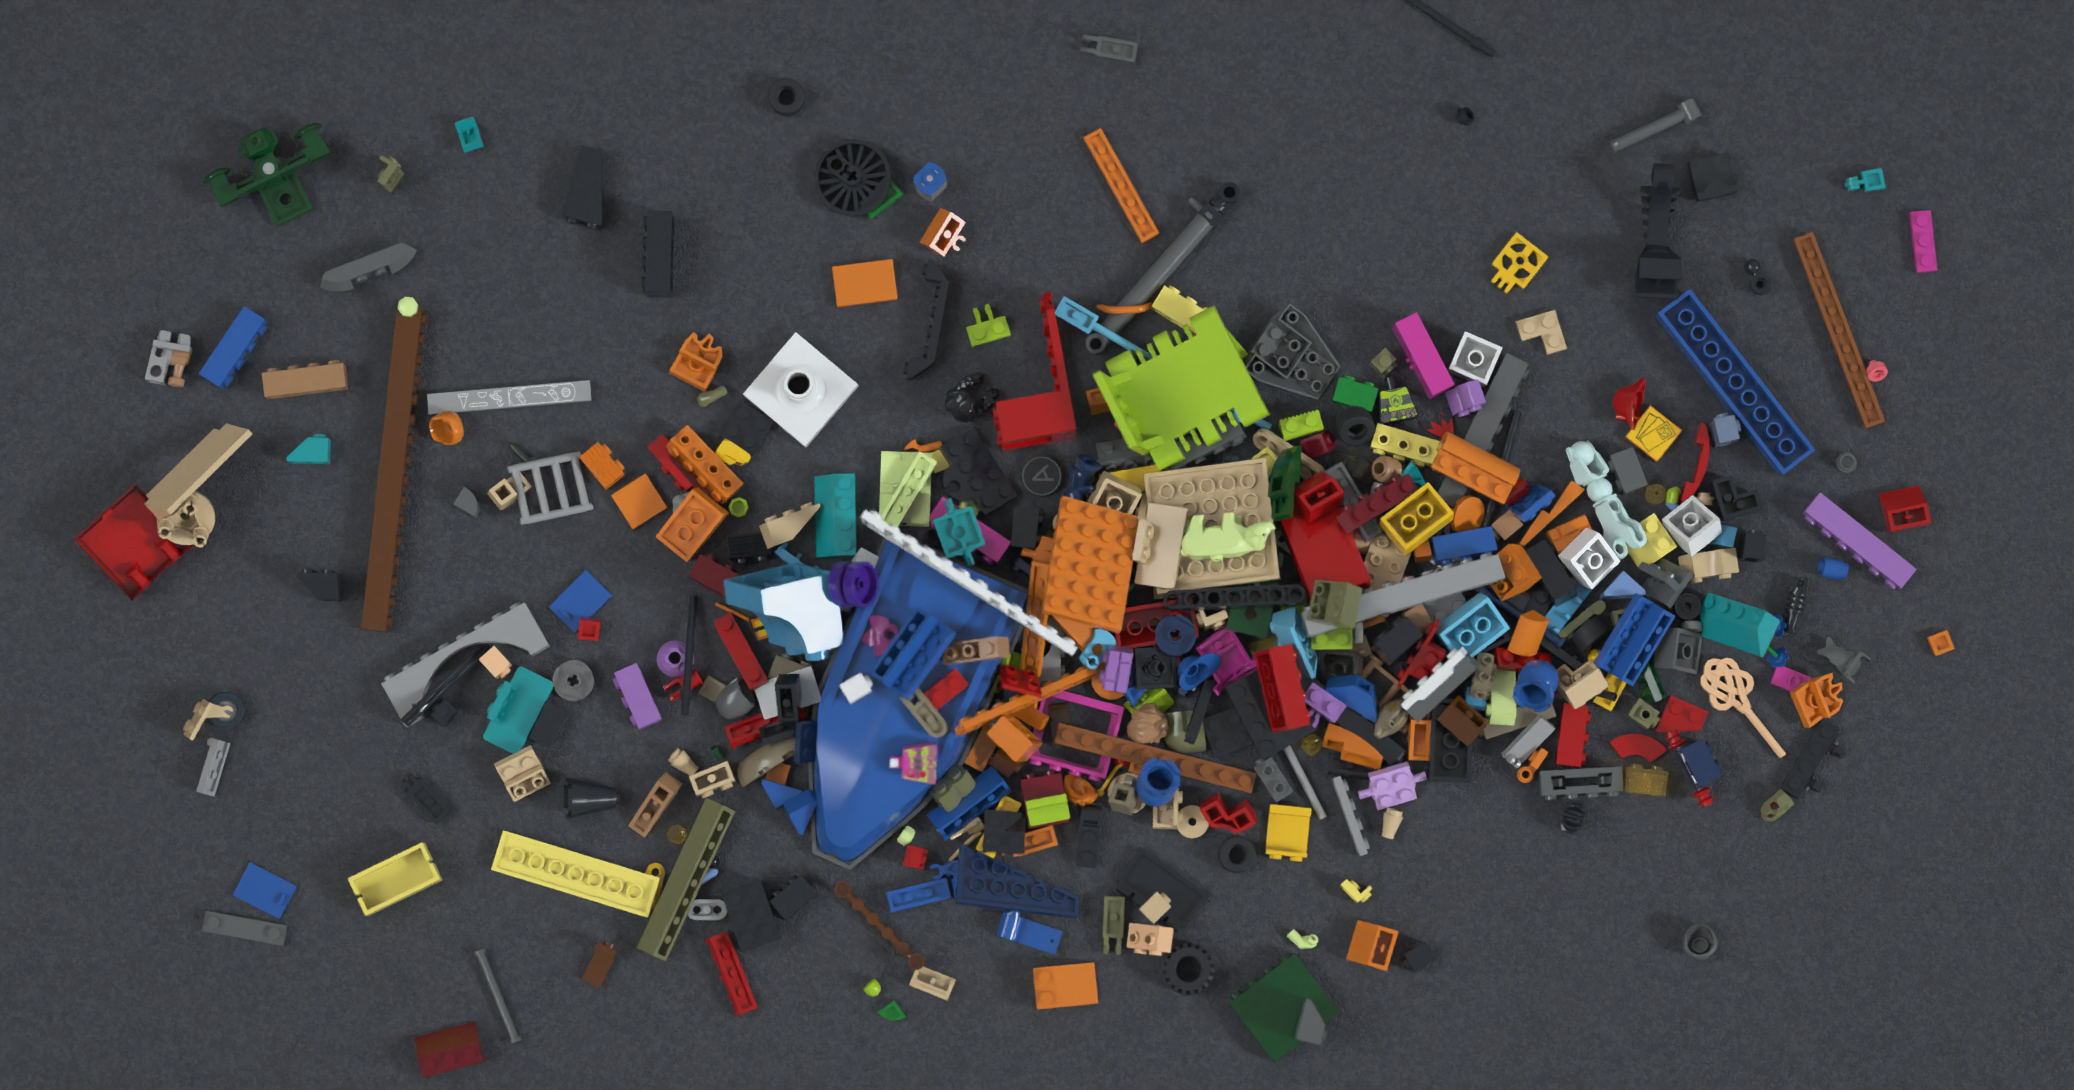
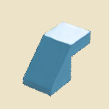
[1462,679,1487,711]

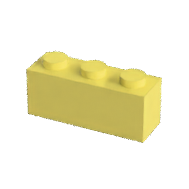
[1151,286,1207,336]

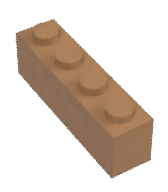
[262,360,348,400]

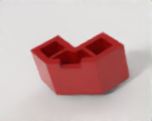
[1200,792,1257,834]

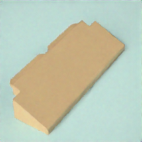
[145,424,252,519]

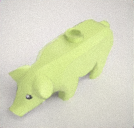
[1180,513,1276,562]

